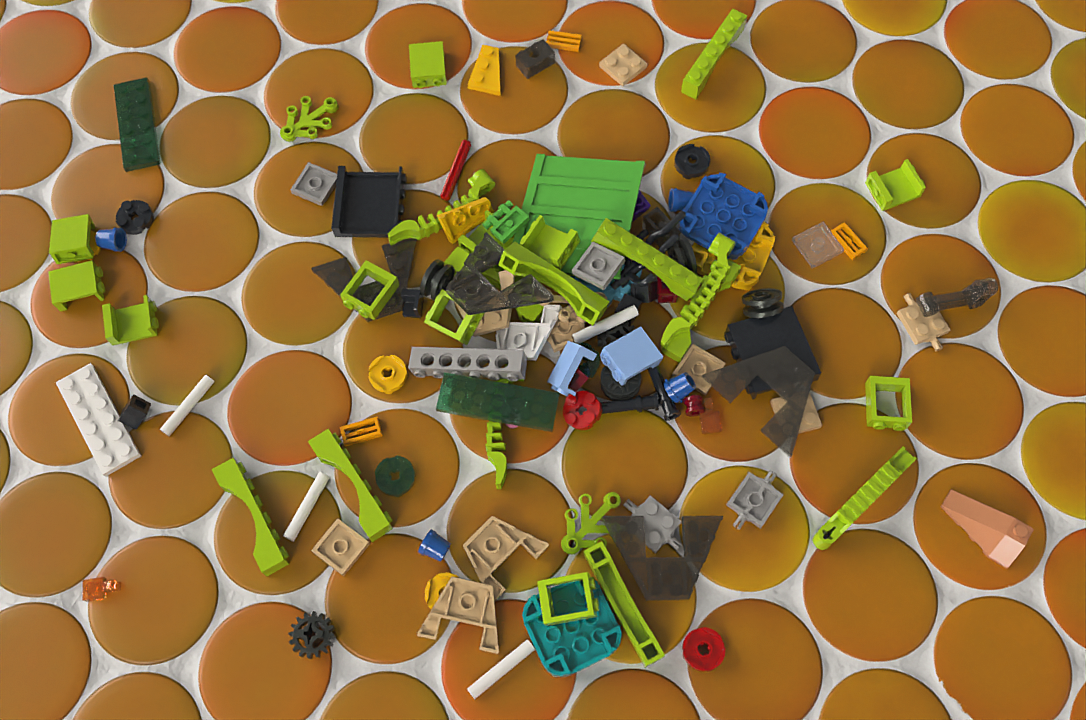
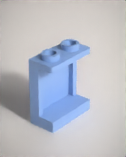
[600,327,663,385]
[547,341,597,396]

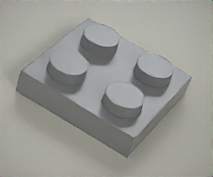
[290,162,337,206]
[572,242,625,290]

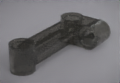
[916,278,998,317]

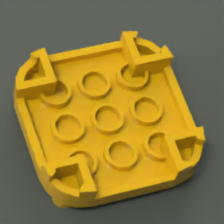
[691,222,775,290]

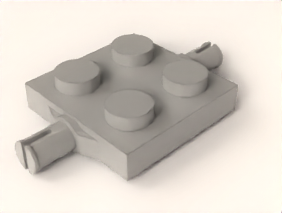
[726,470,783,530]
[623,496,682,554]

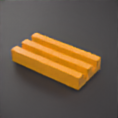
[546,30,582,52]
[829,222,868,261]
[340,416,383,447]

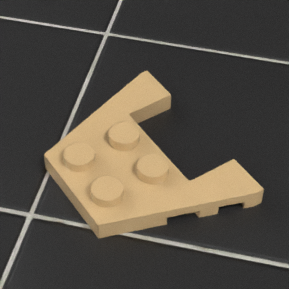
[448,270,517,337]
[463,516,549,602]
[417,577,499,654]

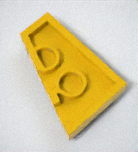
[468,45,501,96]
[437,197,494,244]

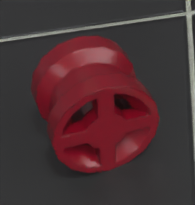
[683,395,705,417]

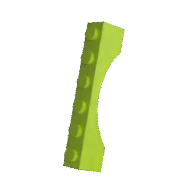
[681,9,747,99]
[591,218,703,301]
[498,242,610,326]
[444,246,544,323]
[660,259,741,363]
[308,429,393,542]
[212,458,289,576]
[584,541,665,668]

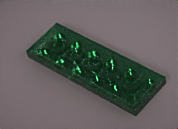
[114,78,161,172]
[436,372,560,432]

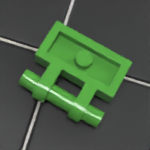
[482,200,530,244]

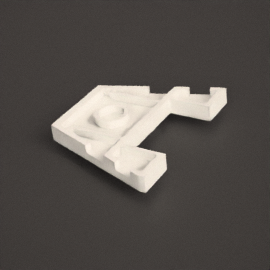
[496,305,562,361]

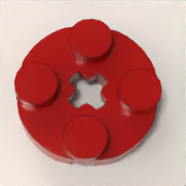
[563,391,602,430]
[682,627,726,672]

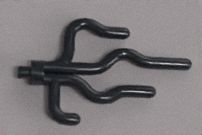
[610,211,686,290]

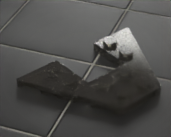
[446,232,554,315]
[311,238,417,322]
[701,346,815,458]
[602,516,723,601]

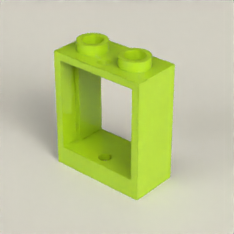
[340,260,400,320]
[424,289,485,345]
[865,376,912,431]
[537,572,600,626]

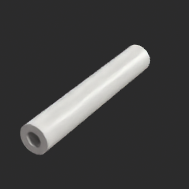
[572,305,639,344]
[160,375,215,437]
[283,472,330,542]
[467,639,535,699]

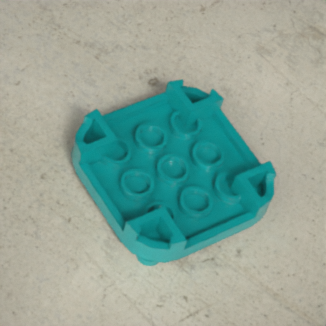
[522,580,622,677]

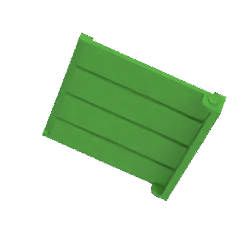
[513,154,646,279]

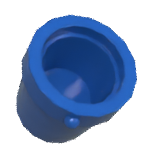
[668,188,694,212]
[95,227,127,252]
[664,372,696,403]
[418,529,451,562]

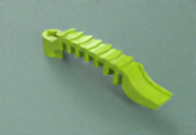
[388,169,495,246]
[661,232,736,350]
[486,364,524,489]
[813,446,917,550]

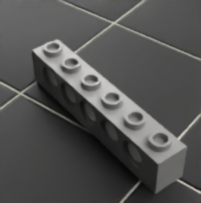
[408,347,527,381]

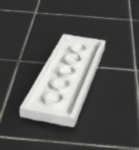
[56,363,141,477]

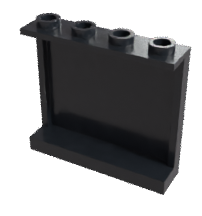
[331,166,407,238]
[724,306,821,400]

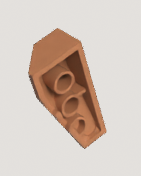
[941,490,1034,569]

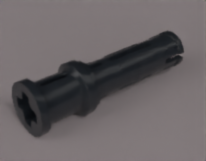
[647,365,681,421]
[600,393,659,414]

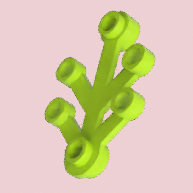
[280,96,338,142]
[561,492,621,554]

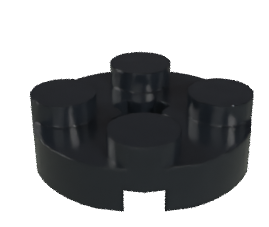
[674,144,710,179]
[116,200,154,235]

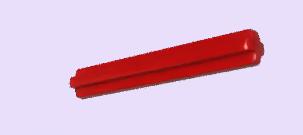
[440,139,471,201]

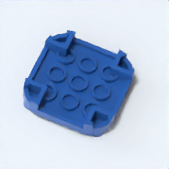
[679,172,769,260]

